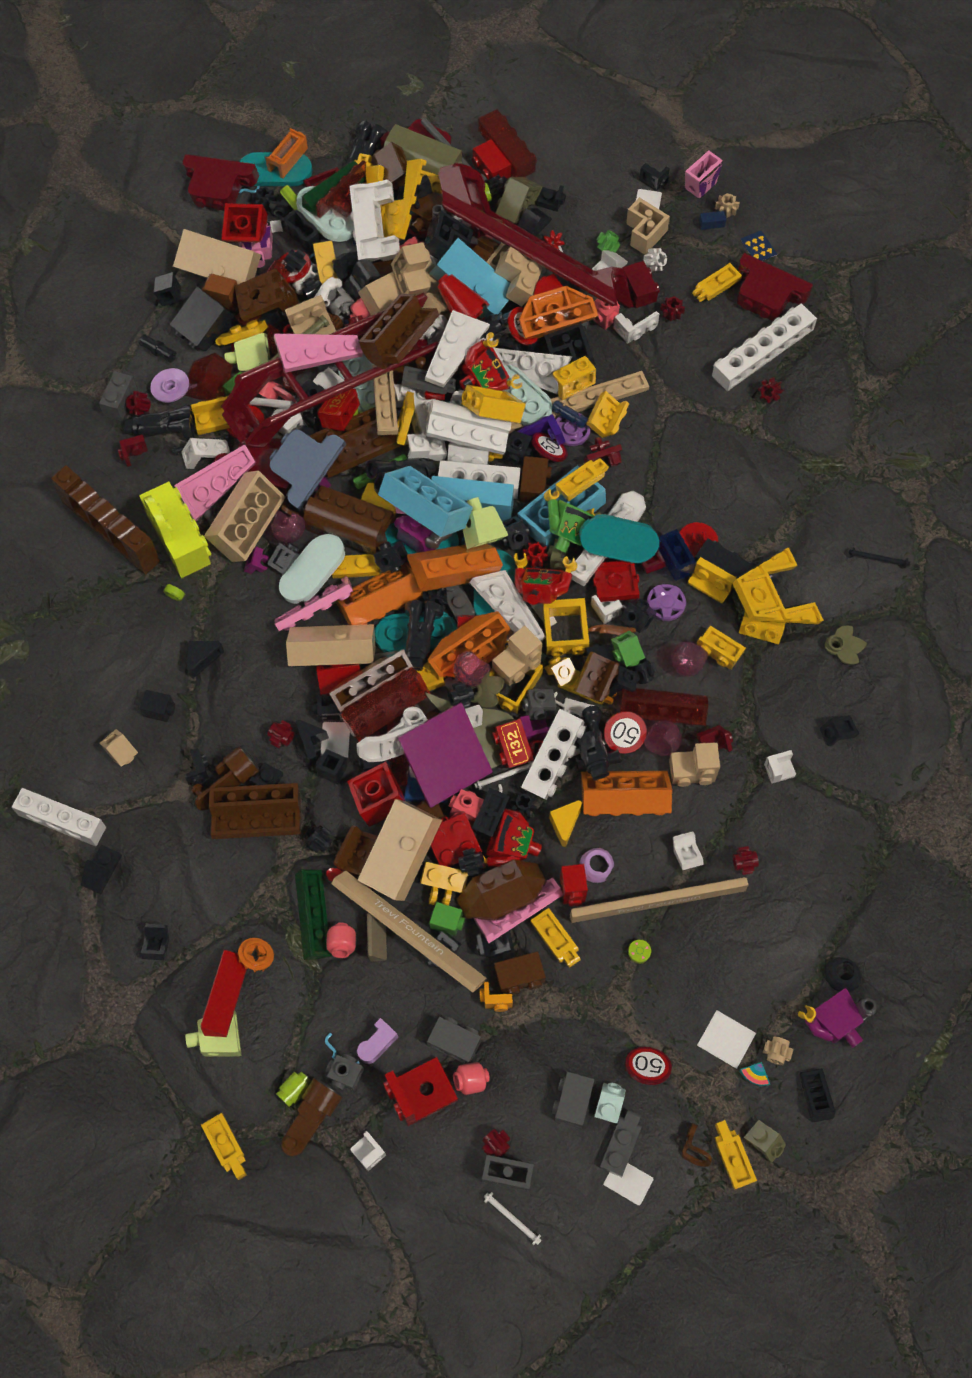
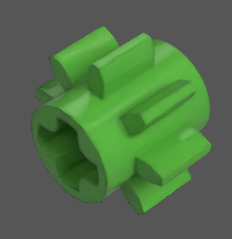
[596,230,620,253]

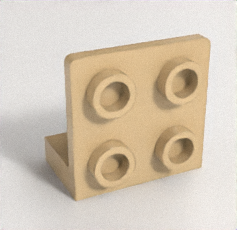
[285,295,336,335]

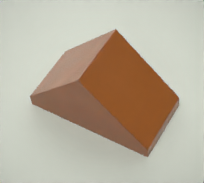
[202,273,238,312]

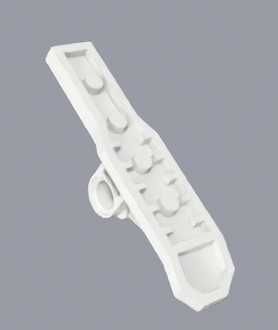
[571,491,646,586]
[356,705,483,762]

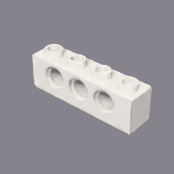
[438,460,520,499]
[521,709,586,800]
[12,788,106,846]

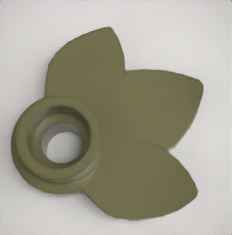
[825,626,867,665]
[467,667,504,708]

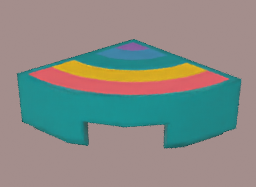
[739,1062,770,1087]

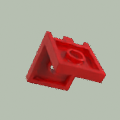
[383,1057,458,1126]

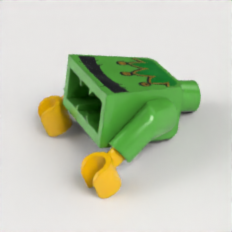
[543,489,601,553]

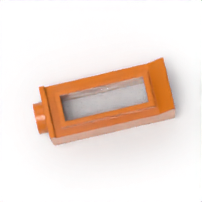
[265,128,308,179]

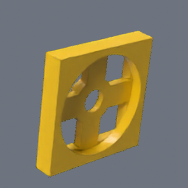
[396,391,415,445]

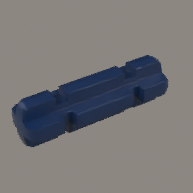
[552,400,588,428]

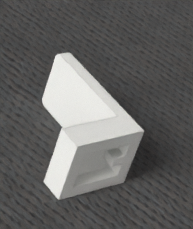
[613,311,660,344]
[182,438,230,469]

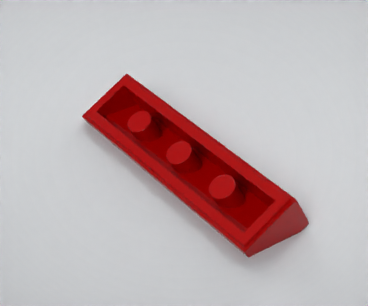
[200,950,247,1037]

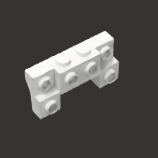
[350,179,400,261]
[394,384,448,461]

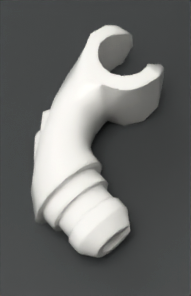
[293,264,319,295]
[314,277,342,307]

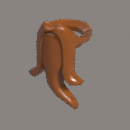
[588,624,636,636]

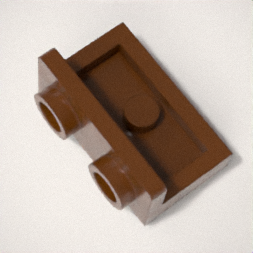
[573,651,619,703]
[333,825,378,877]

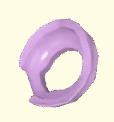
[580,848,614,883]

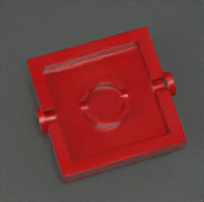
[593,561,639,602]
[431,811,482,867]

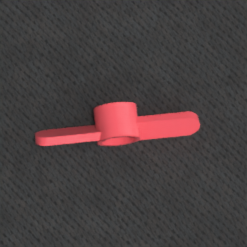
[259,381,296,403]

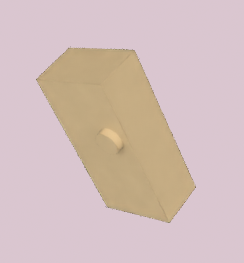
[173,229,261,284]
[358,259,440,315]
[204,471,286,562]
[286,624,376,666]
[358,799,442,901]

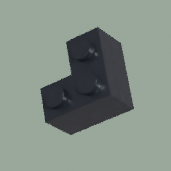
[424,210,474,260]
[544,322,596,365]

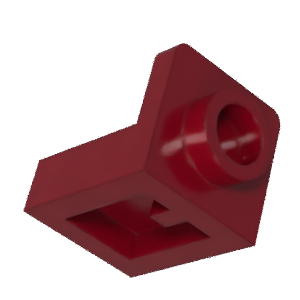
[118,435,148,467]

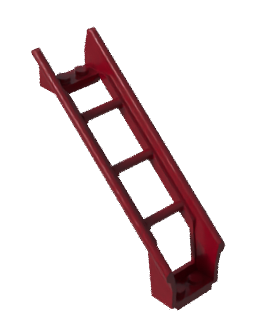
[438,163,635,308]
[221,292,441,447]

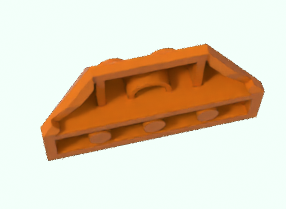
[519,286,599,339]
[427,611,510,677]

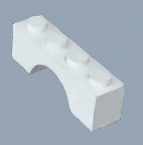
[272,367,344,436]

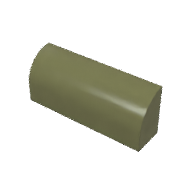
[384,124,462,175]

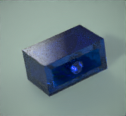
[658,529,696,581]

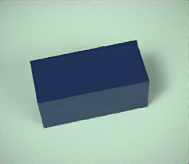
[699,211,726,230]

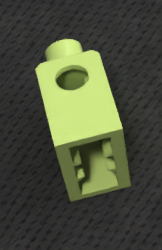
[225,333,271,371]
[463,497,508,549]
[185,1011,242,1057]

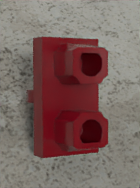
[583,437,622,467]

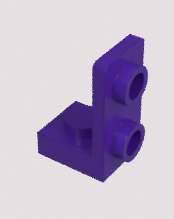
[517,414,565,446]

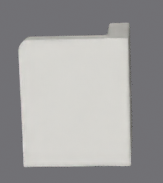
[591,595,623,624]
[764,750,796,784]
[351,1131,386,1171]

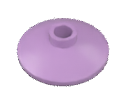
[150,368,189,403]

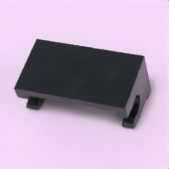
[472,788,510,838]

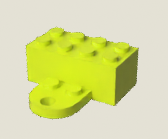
[139,482,211,578]

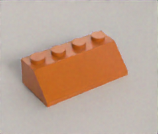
[407,544,503,592]
[335,561,427,625]
[581,771,672,816]

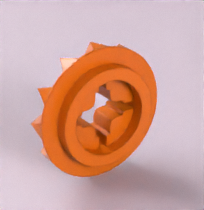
[237,938,274,973]

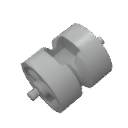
[327,287,355,319]

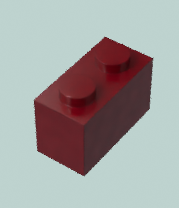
[622,261,660,309]

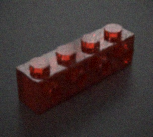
[478,109,537,177]
[340,667,431,742]
[620,688,708,726]

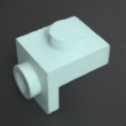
[595,1083,626,1123]

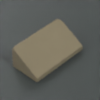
[367,913,387,961]

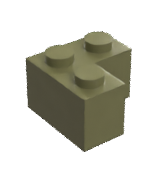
[496,177,542,223]

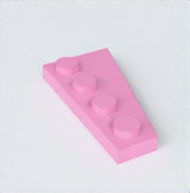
[274,334,363,373]
[174,445,256,521]
[275,576,353,631]
[474,878,563,943]

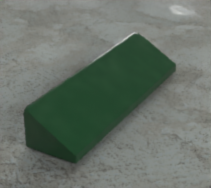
[302,161,366,216]
[295,869,331,960]

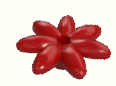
[543,230,565,249]

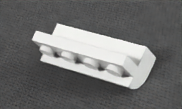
[425,399,511,455]

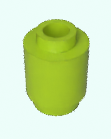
[276,1072,311,1107]

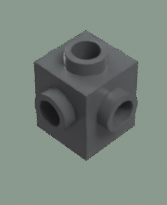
[522,689,557,720]
[326,1054,364,1091]

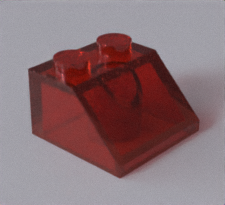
[184,353,233,401]

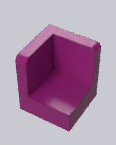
[520,715,550,743]

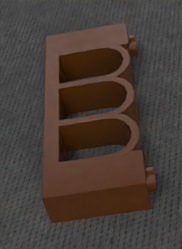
[51,465,160,575]

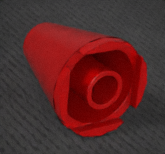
[437,274,490,319]

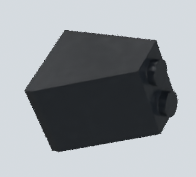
[170,287,241,351]

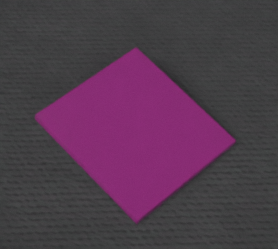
[397,702,493,808]

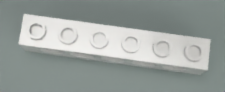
[712,304,817,391]

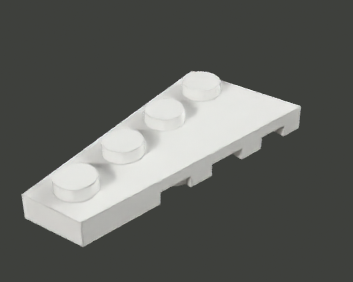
[425,310,490,388]
[496,348,572,394]
[469,570,546,642]

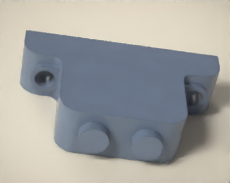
[269,430,346,511]

